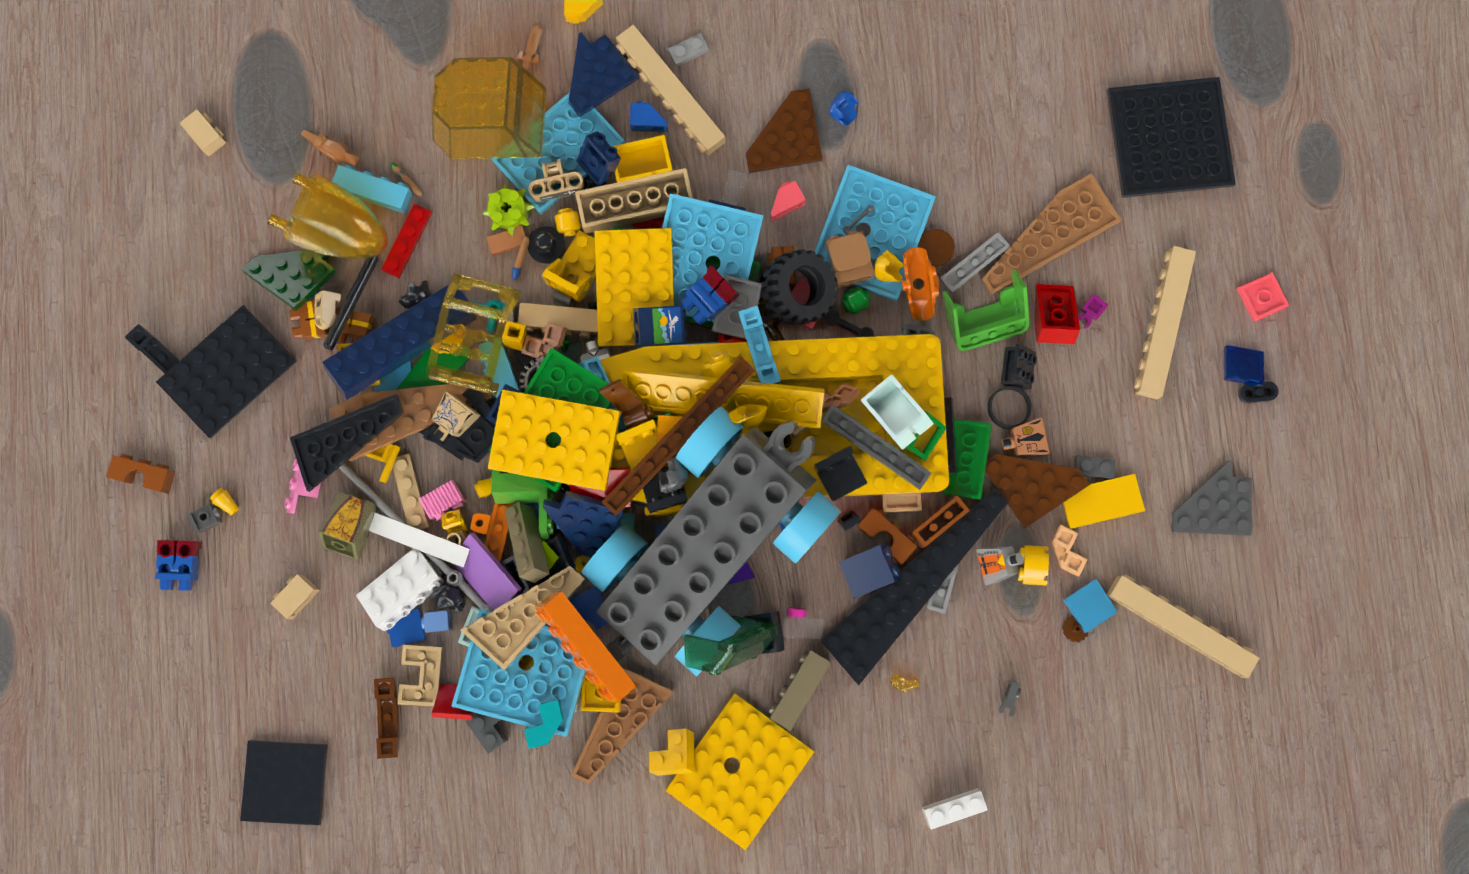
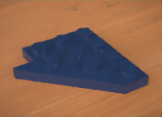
[568,32,639,117]
[543,491,624,558]

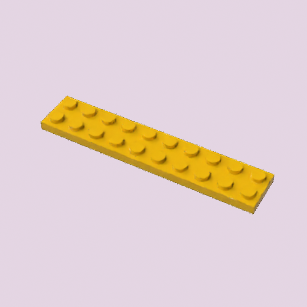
[623,368,825,428]

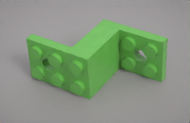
[491,436,554,540]

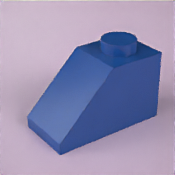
[630,101,668,132]

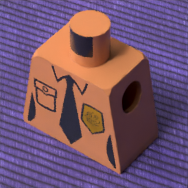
[1001,418,1050,457]

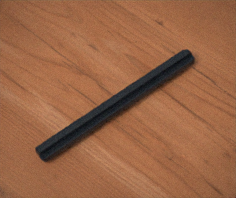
[323,253,379,350]

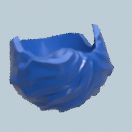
[829,91,859,126]

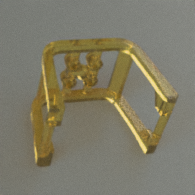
[426,273,521,395]

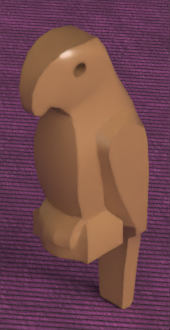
[300,130,360,167]

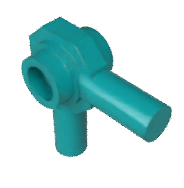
[471,299,505,333]

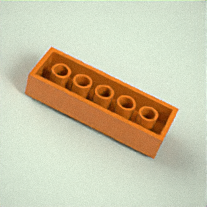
[535,591,636,702]

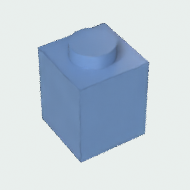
[421,610,453,633]

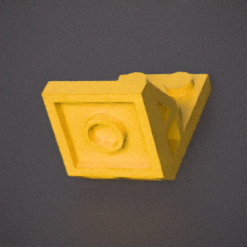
[542,230,596,302]

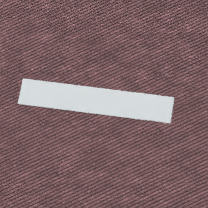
[369,513,470,567]

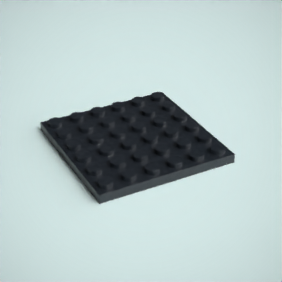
[1107,77,1236,198]

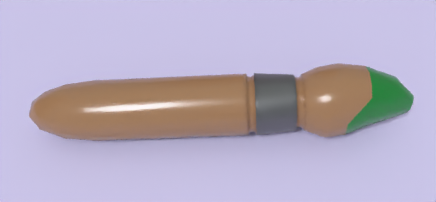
[390,162,422,197]

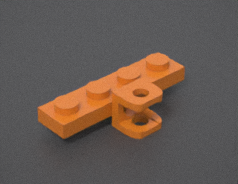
[470,504,514,562]

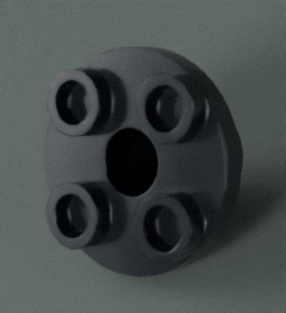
[528,226,565,264]

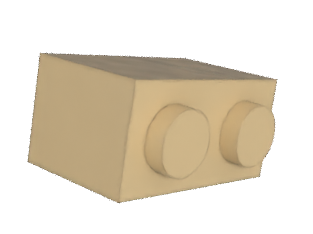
[180,109,226,156]
[270,574,320,619]

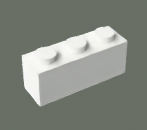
[922,788,988,830]

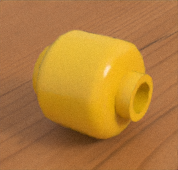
[554,208,581,237]

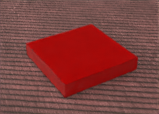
[432,684,474,720]

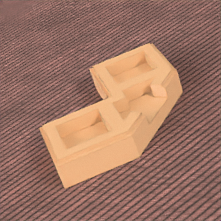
[1051,525,1087,577]

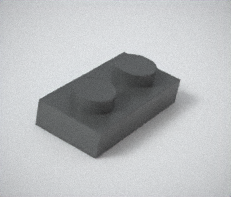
[1074,455,1115,479]

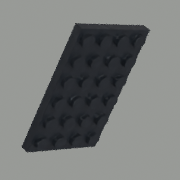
[156,305,297,438]

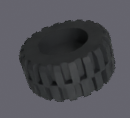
[761,249,838,325]

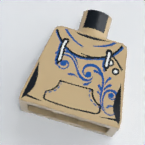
[432,391,480,441]

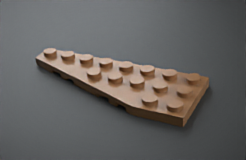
[981,173,1121,296]
[329,380,493,461]

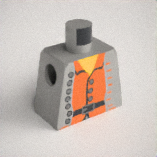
[976,546,1023,586]

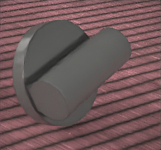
[552,290,573,307]

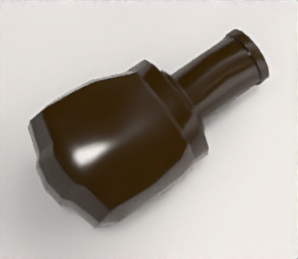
[758,297,785,341]

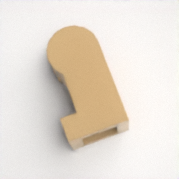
[314,290,341,330]

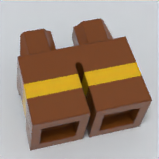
[289,300,330,341]
[335,307,376,344]

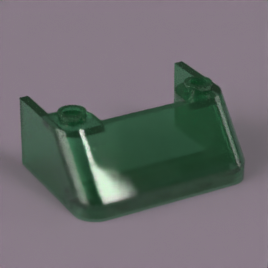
[684,615,777,675]

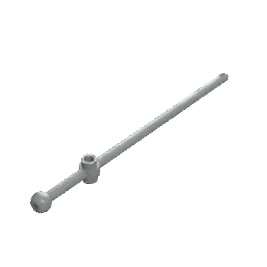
[339,463,494,612]

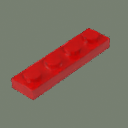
[381,203,432,279]

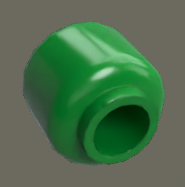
[841,286,871,314]

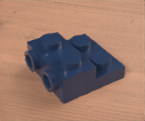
[576,131,621,187]

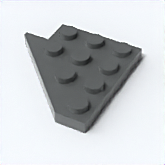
[1172,460,1252,536]

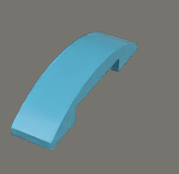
[738,306,781,384]

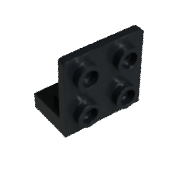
[814,446,867,501]
[643,466,688,513]

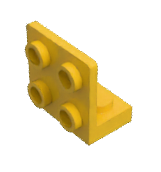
[616,420,657,471]

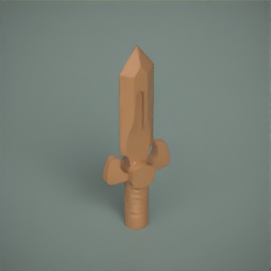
[517,21,543,79]

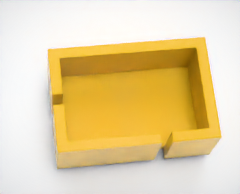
[613,135,673,183]

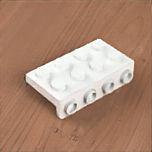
[356,548,444,631]

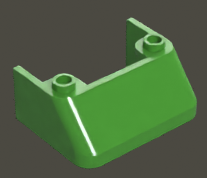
[943,270,1030,351]

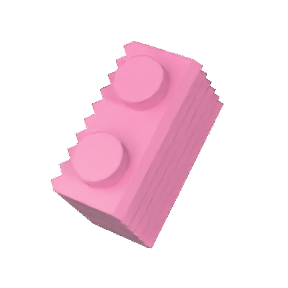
[419,480,467,521]

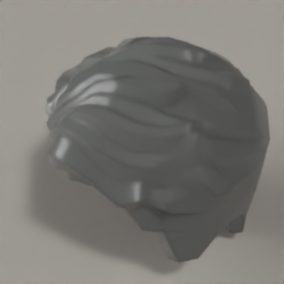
[659,457,689,494]

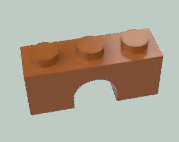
[106,453,175,494]
[856,508,917,565]

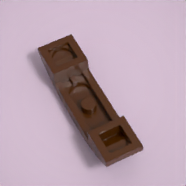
[374,678,399,759]

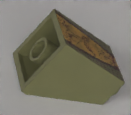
[318,492,377,561]

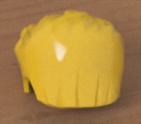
[874,250,903,282]

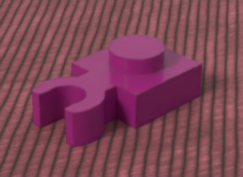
[1078,294,1108,329]

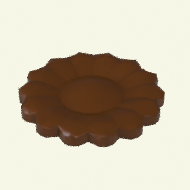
[1062,616,1088,642]

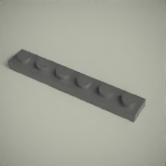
[821,404,932,490]

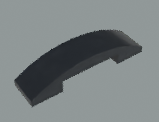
[125,324,180,374]

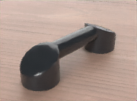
[825,310,874,337]

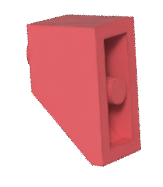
[770,181,806,222]

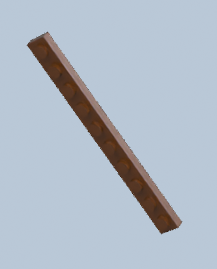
[602,356,755,516]

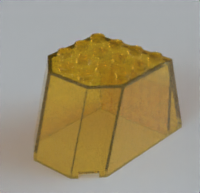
[432,57,546,159]

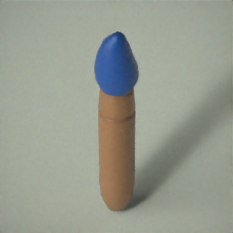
[511,236,529,280]

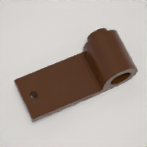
[599,379,655,430]

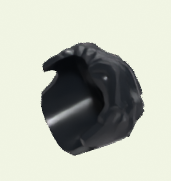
[399,280,431,309]
[430,583,466,612]

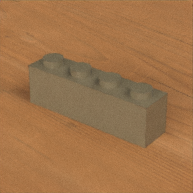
[504,501,550,583]
[769,650,831,731]

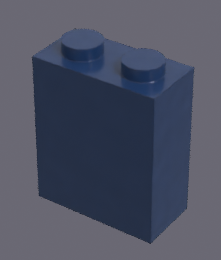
[839,543,901,598]

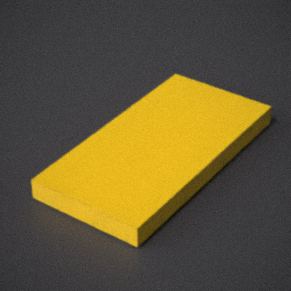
[1062,474,1145,529]

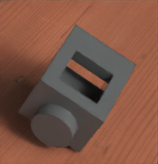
[187,504,223,533]

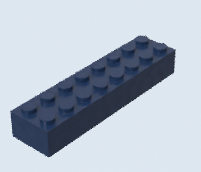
[322,281,476,400]

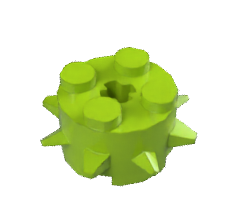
[483,184,534,235]

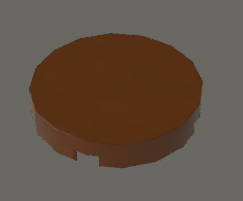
[917,229,955,267]

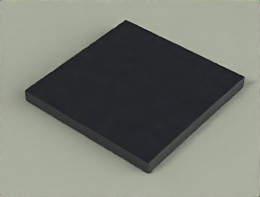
[240,740,328,826]

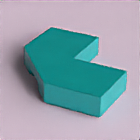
[524,699,564,749]

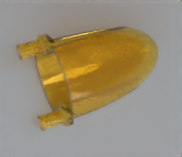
[267,172,388,259]

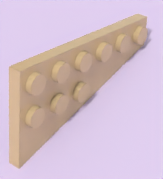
[461,566,586,670]

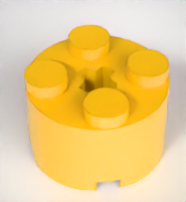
[1018,545,1049,586]

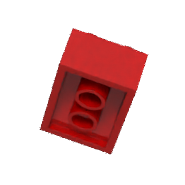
[1035,284,1080,344]

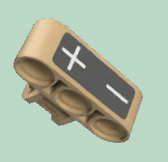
[529,159,585,202]

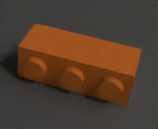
[910,495,970,548]

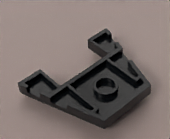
[423,382,496,463]

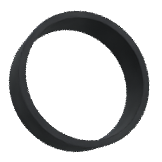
[988,386,1032,429]

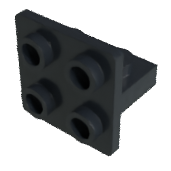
[1001,344,1037,389]

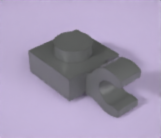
[999,680,1021,717]

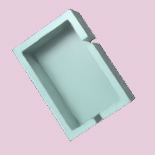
[861,374,934,450]

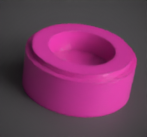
[787,607,807,618]

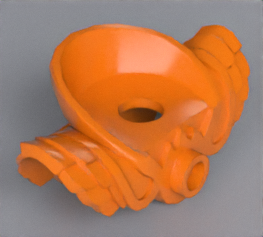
[901,247,940,321]

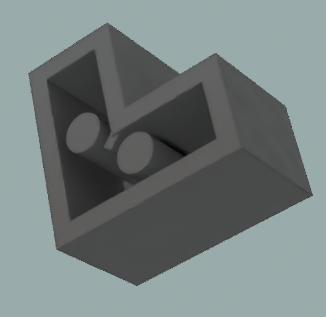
[465,713,508,754]

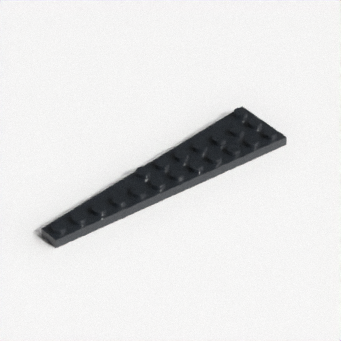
[820,489,1008,686]

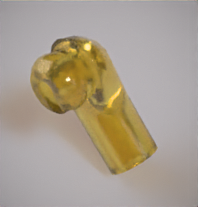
[890,674,920,692]

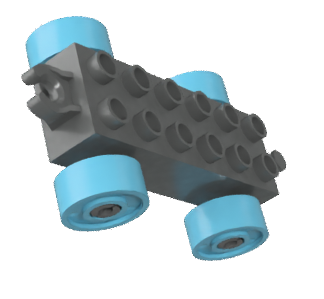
[581,407,841,677]

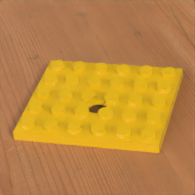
[665,693,814,850]

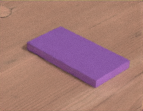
[454,533,522,610]

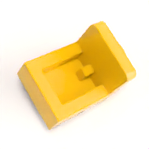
[441,509,468,535]

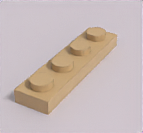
[393,454,430,530]

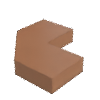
[521,322,567,358]
[822,383,860,413]

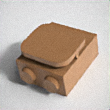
[825,230,875,288]

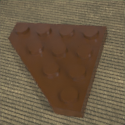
[746,88,822,173]
[985,454,1090,528]

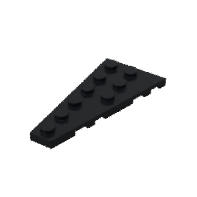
[289,394,405,492]

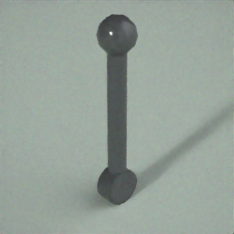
[843,205,874,234]

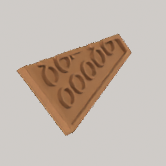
[571,667,675,784]

